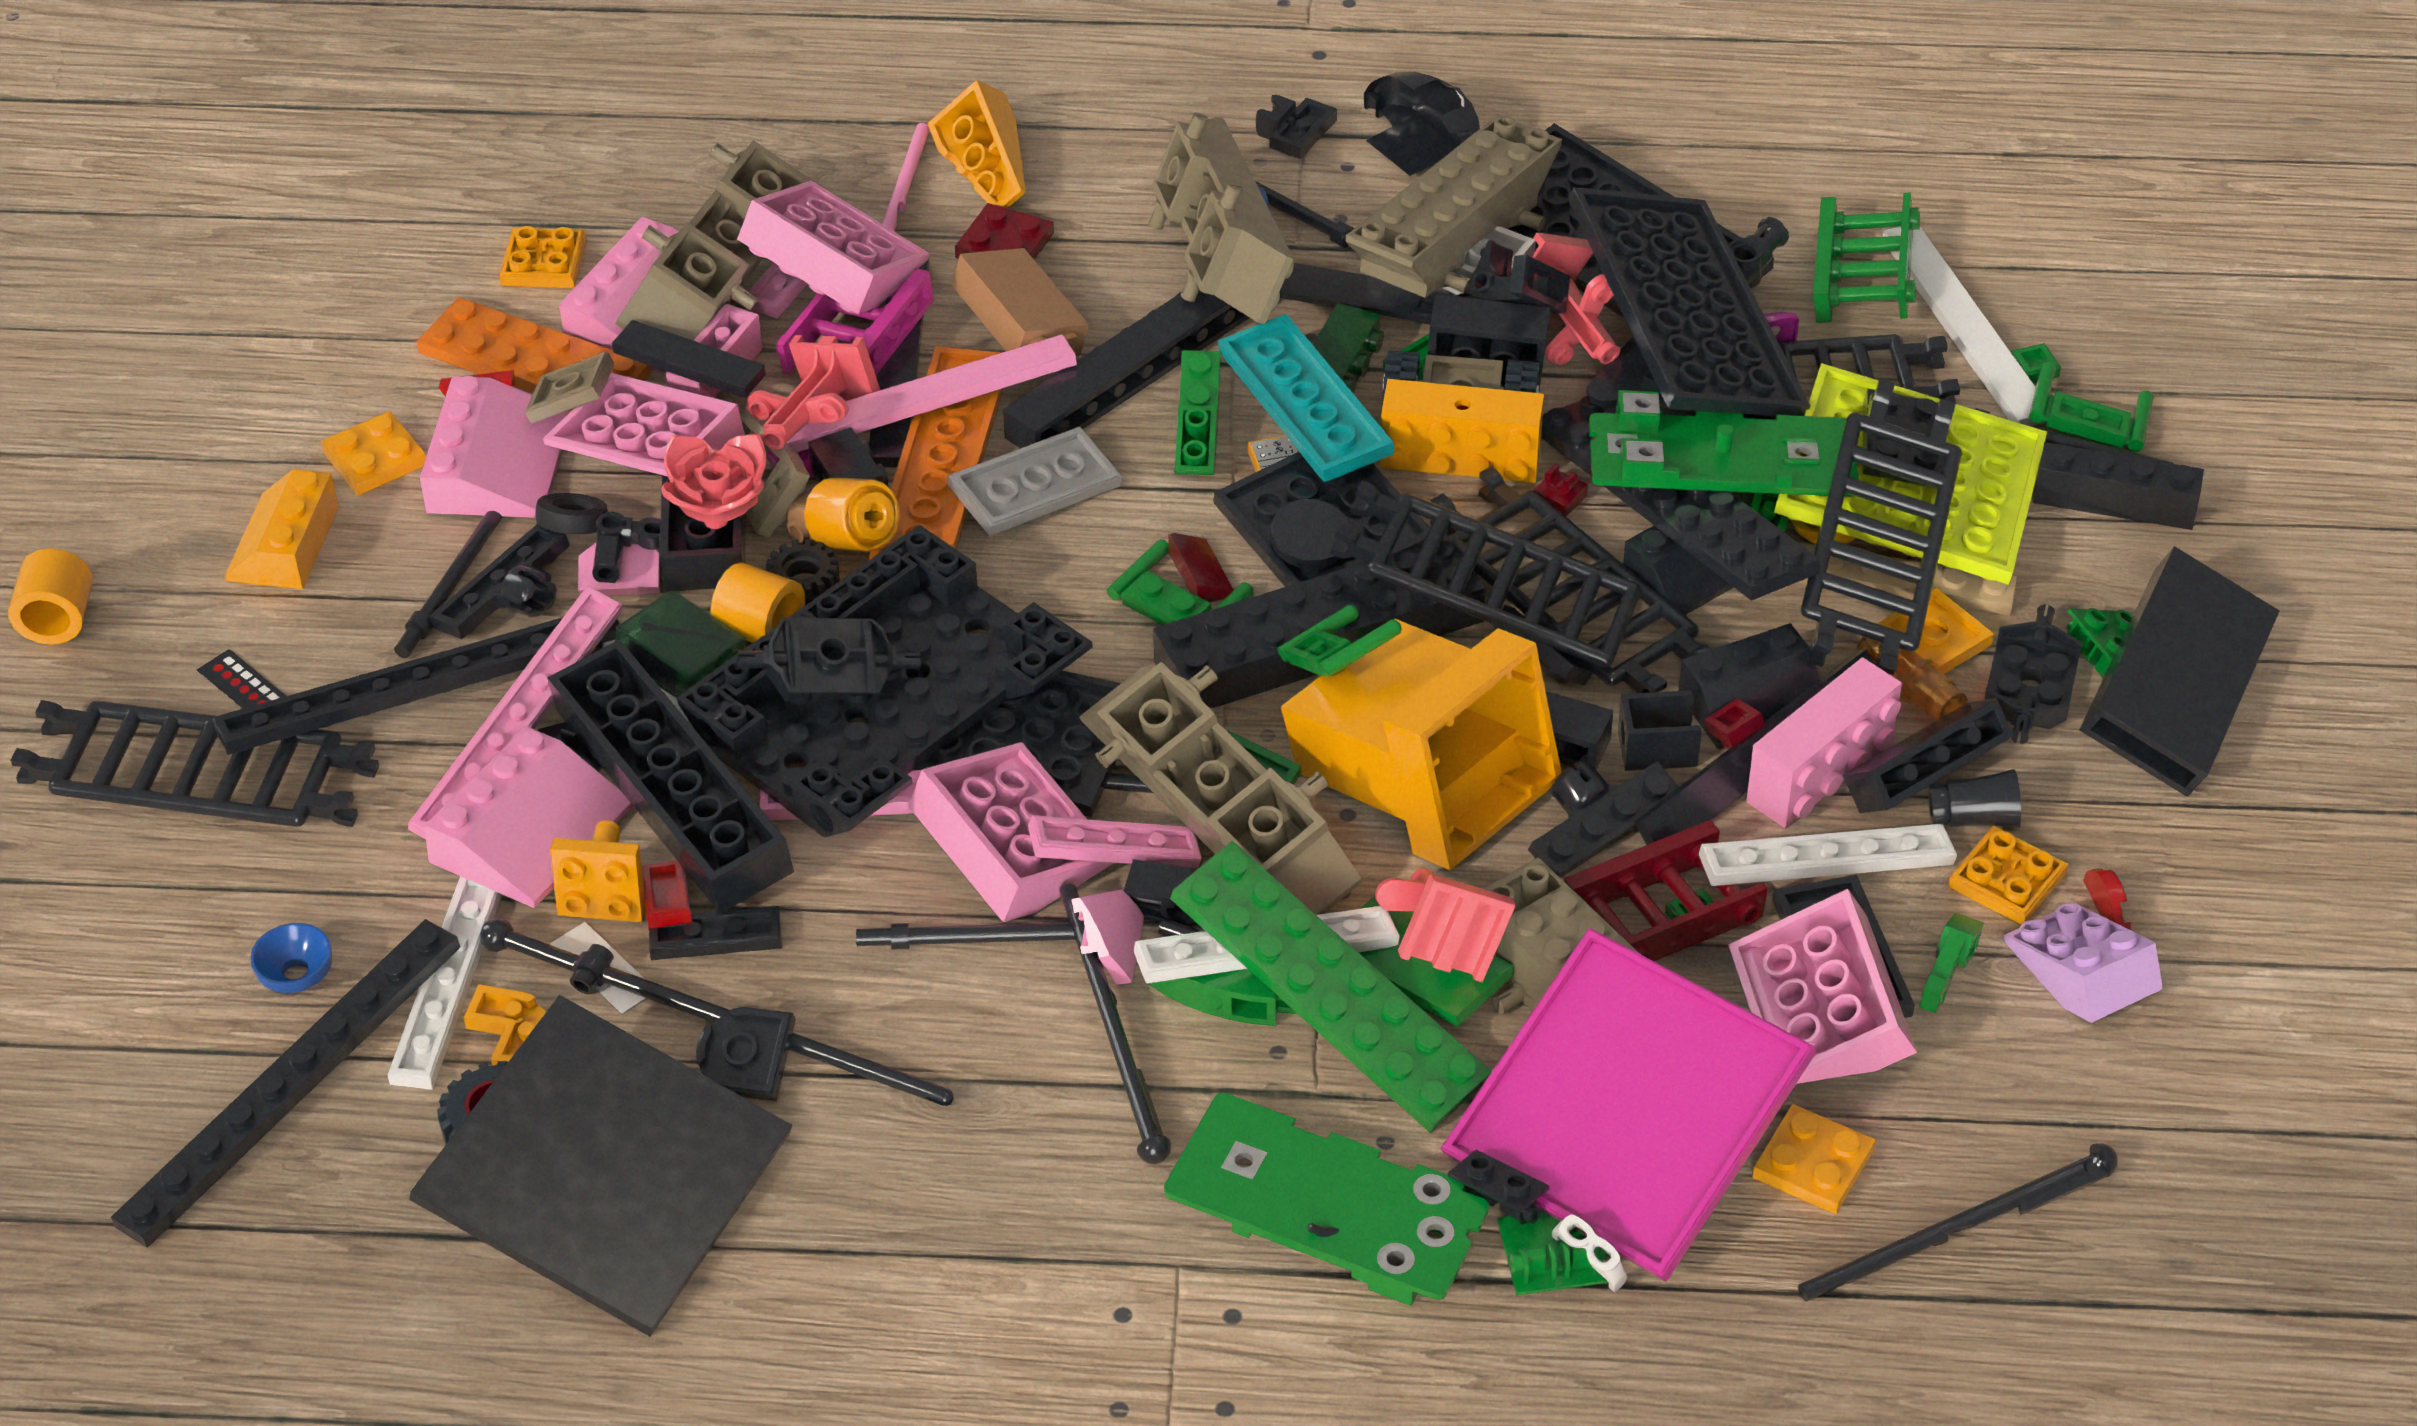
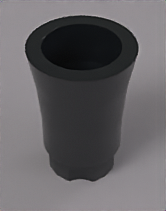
[1928,769,2021,828]

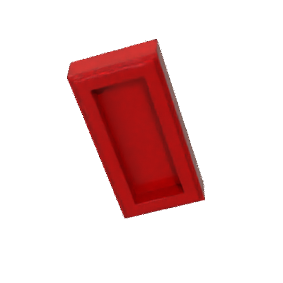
[642,860,692,929]

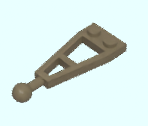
[716,390,810,538]

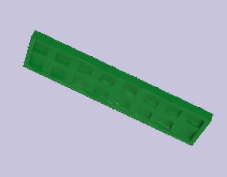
[1170,841,1492,1133]

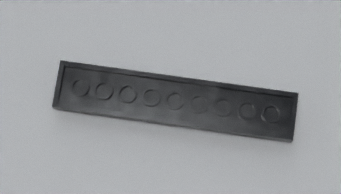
[1541,396,1821,601]

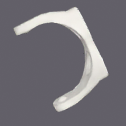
[1552,1215,1627,1292]

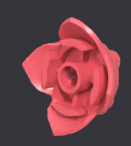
[661,433,767,529]

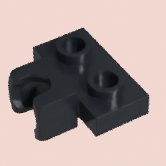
[1255,95,1337,159]

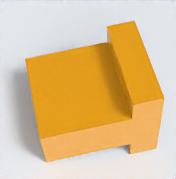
[1281,619,1562,871]

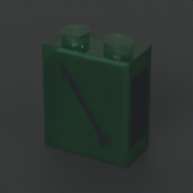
[615,590,746,699]

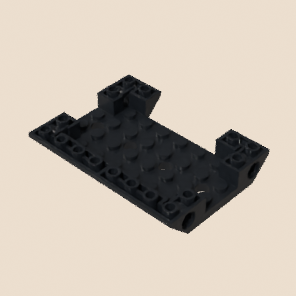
[677,525,1093,838]

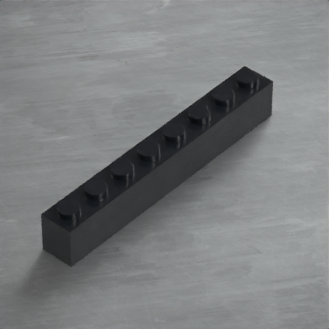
[1003,290,1250,449]

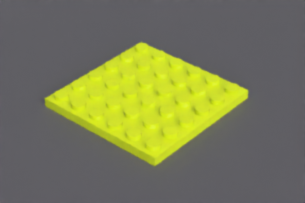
[1774,363,2047,585]

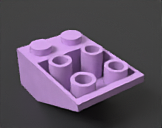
[2004,903,2163,1023]

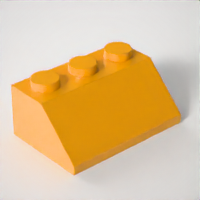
[225,469,339,589]

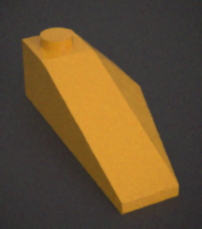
[927,80,1026,208]

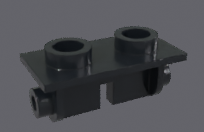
[1448,1149,1550,1224]

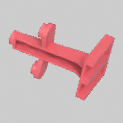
[1532,233,1620,365]
[747,335,880,450]
[1375,868,1516,982]

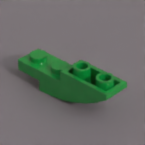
[1174,350,1221,475]
[1148,969,1297,1026]

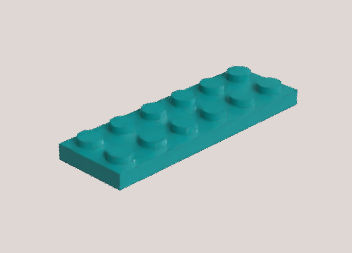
[1218,314,1394,482]

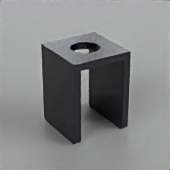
[1618,690,1702,771]

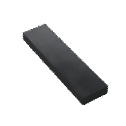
[612,320,766,398]

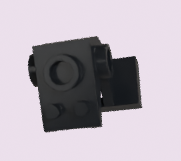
[1466,240,1570,314]

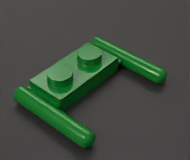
[2029,362,2154,452]
[1106,539,1253,625]
[1277,605,1402,678]

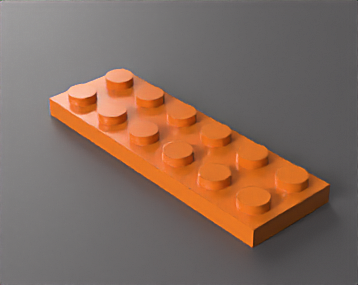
[416,297,651,393]

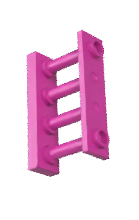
[776,268,934,375]

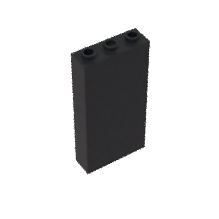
[2079,546,2280,797]

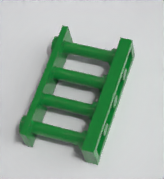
[1813,192,1920,323]

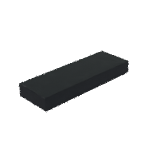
[649,906,782,960]

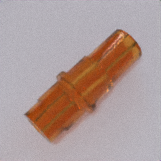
[1857,637,1967,720]

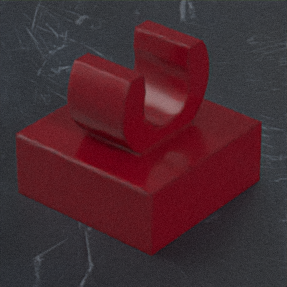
[1533,463,1588,516]
[1704,698,1765,750]

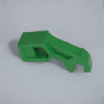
[1919,913,1984,1013]

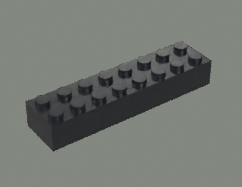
[1153,535,1486,709]
[547,639,794,914]

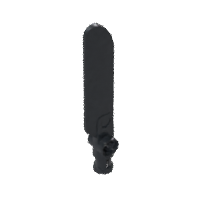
[1586,217,1789,408]
[1279,263,1478,325]

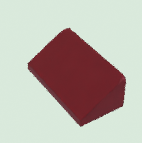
[1168,533,1234,602]

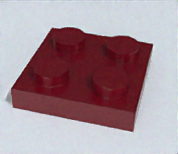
[954,203,1054,260]

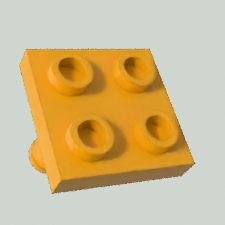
[550,820,646,922]

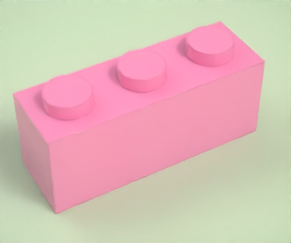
[666,304,763,399]

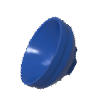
[250,923,332,993]

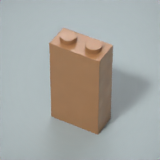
[952,248,1089,356]

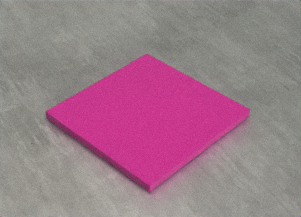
[1440,928,1817,1282]

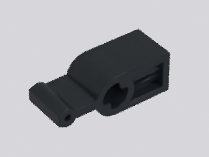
[1124,859,1196,925]

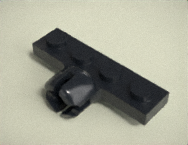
[429,524,570,639]
[1528,760,1679,878]

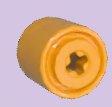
[804,477,900,552]
[8,548,93,645]
[711,562,805,643]

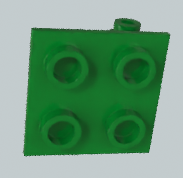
[2066,608,2133,679]
[1497,1211,1608,1296]

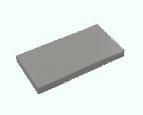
[947,427,1123,536]

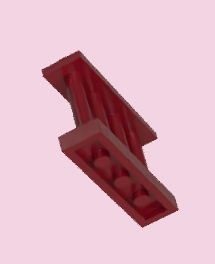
[1564,820,1768,961]

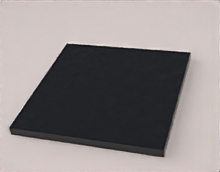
[409,994,792,1337]

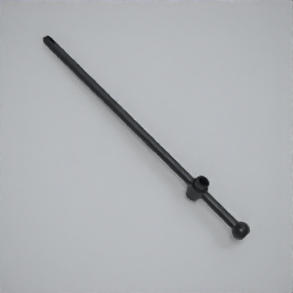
[480,918,954,1106]

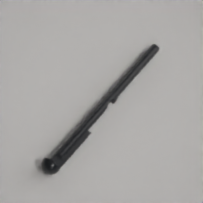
[1060,883,1171,1164]
[1798,1143,2118,1301]

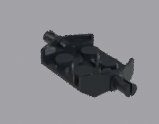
[1984,604,2082,744]
[737,618,921,702]

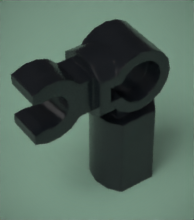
[592,512,661,583]

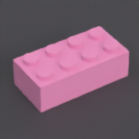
[1746,657,1902,829]

